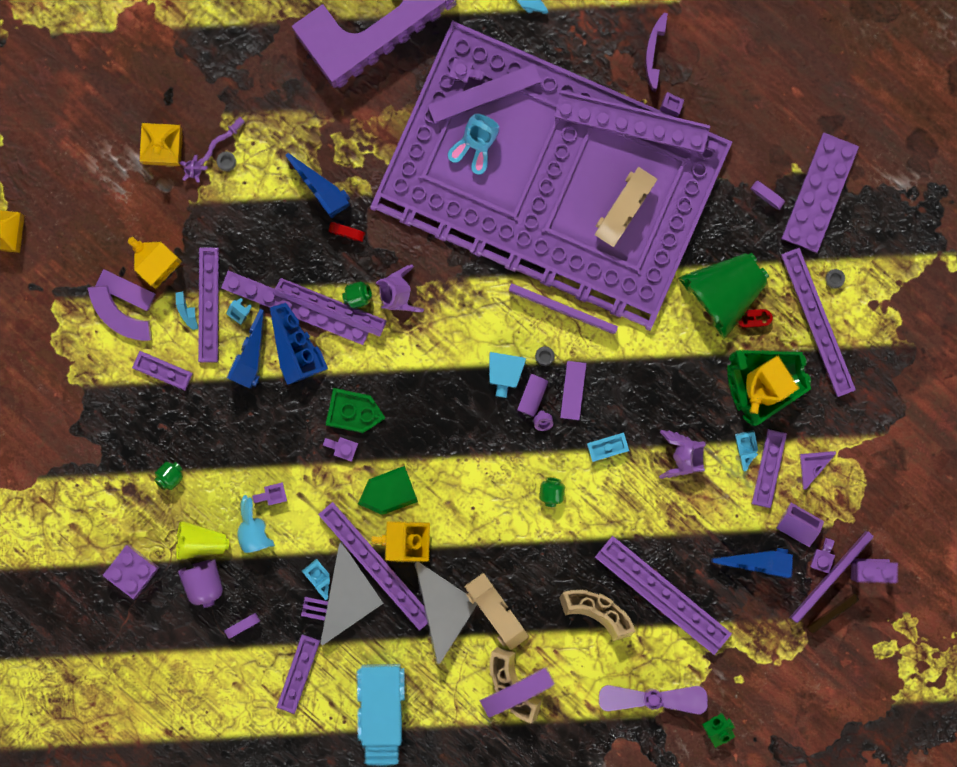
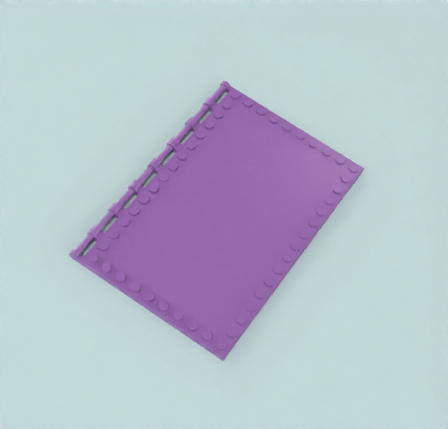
[370,21,732,331]

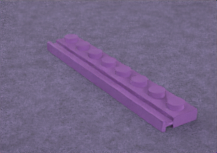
[554,90,710,154]
[595,536,732,655]

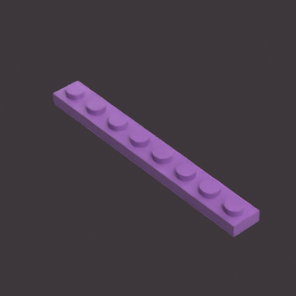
[781,248,856,397]
[221,270,369,345]
[318,502,428,631]

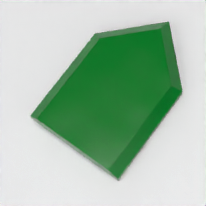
[326,388,386,433]
[358,466,418,515]

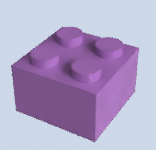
[103,544,159,599]

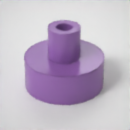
[533,411,553,431]

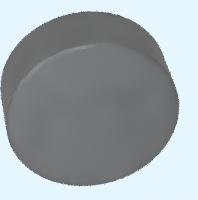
[217,152,236,171]
[825,269,845,289]
[535,347,554,366]

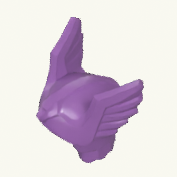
[376,264,424,312]
[659,430,706,479]

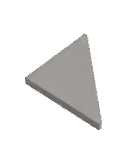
[320,542,383,645]
[415,561,477,664]

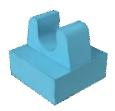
[226,298,251,325]

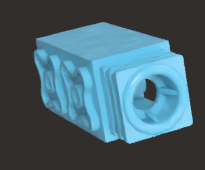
[357,664,405,766]

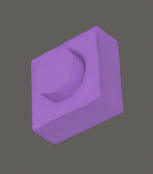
[660,92,684,117]

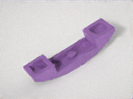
[645,13,668,92]
[480,667,555,718]

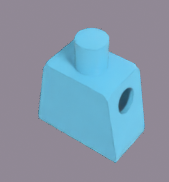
[489,352,526,398]

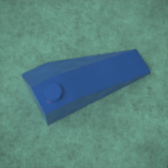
[285,153,350,219]
[270,303,328,385]
[227,309,265,389]
[711,548,793,578]

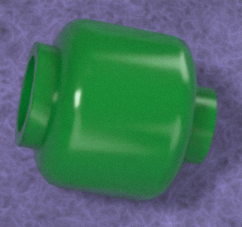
[342,281,372,309]
[154,462,183,490]
[539,478,565,507]

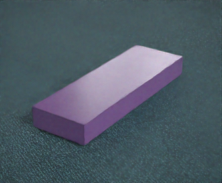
[95,269,156,311]
[132,351,193,391]
[560,361,586,420]

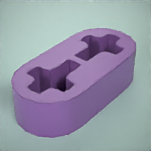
[750,181,785,210]
[224,613,260,639]

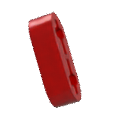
[328,222,365,242]
[737,309,773,328]

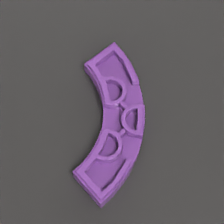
[88,286,152,341]

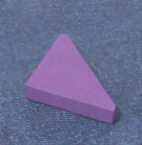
[800,451,836,490]

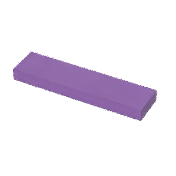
[751,429,787,508]
[276,634,320,714]

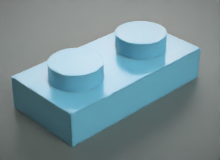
[587,433,629,462]

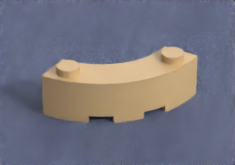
[595,167,658,247]
[465,573,529,650]
[559,590,636,641]
[490,647,542,724]

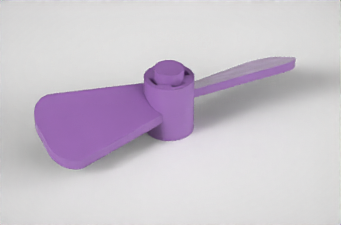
[599,685,708,714]

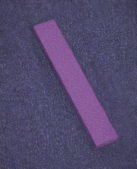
[428,64,542,123]
[198,248,219,363]
[273,278,387,337]
[509,283,618,334]
[789,531,873,623]

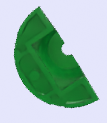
[678,253,769,339]
[727,350,811,426]

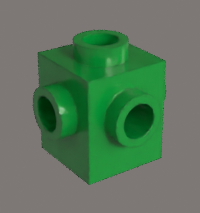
[702,713,735,748]

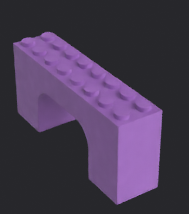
[292,0,458,88]

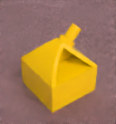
[140,123,183,166]
[0,210,24,253]
[128,237,182,289]
[746,356,799,414]
[371,521,430,561]

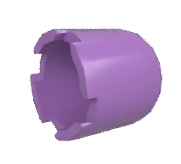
[178,559,223,608]

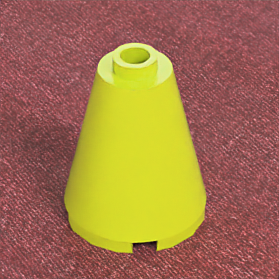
[176,521,229,560]

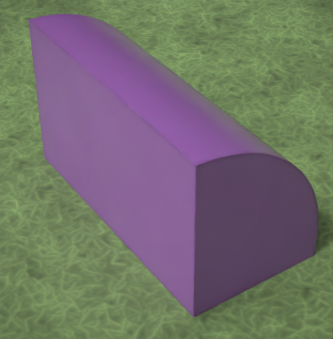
[517,374,549,417]
[776,503,824,547]

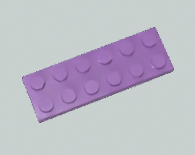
[781,133,859,253]

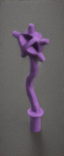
[180,117,245,183]

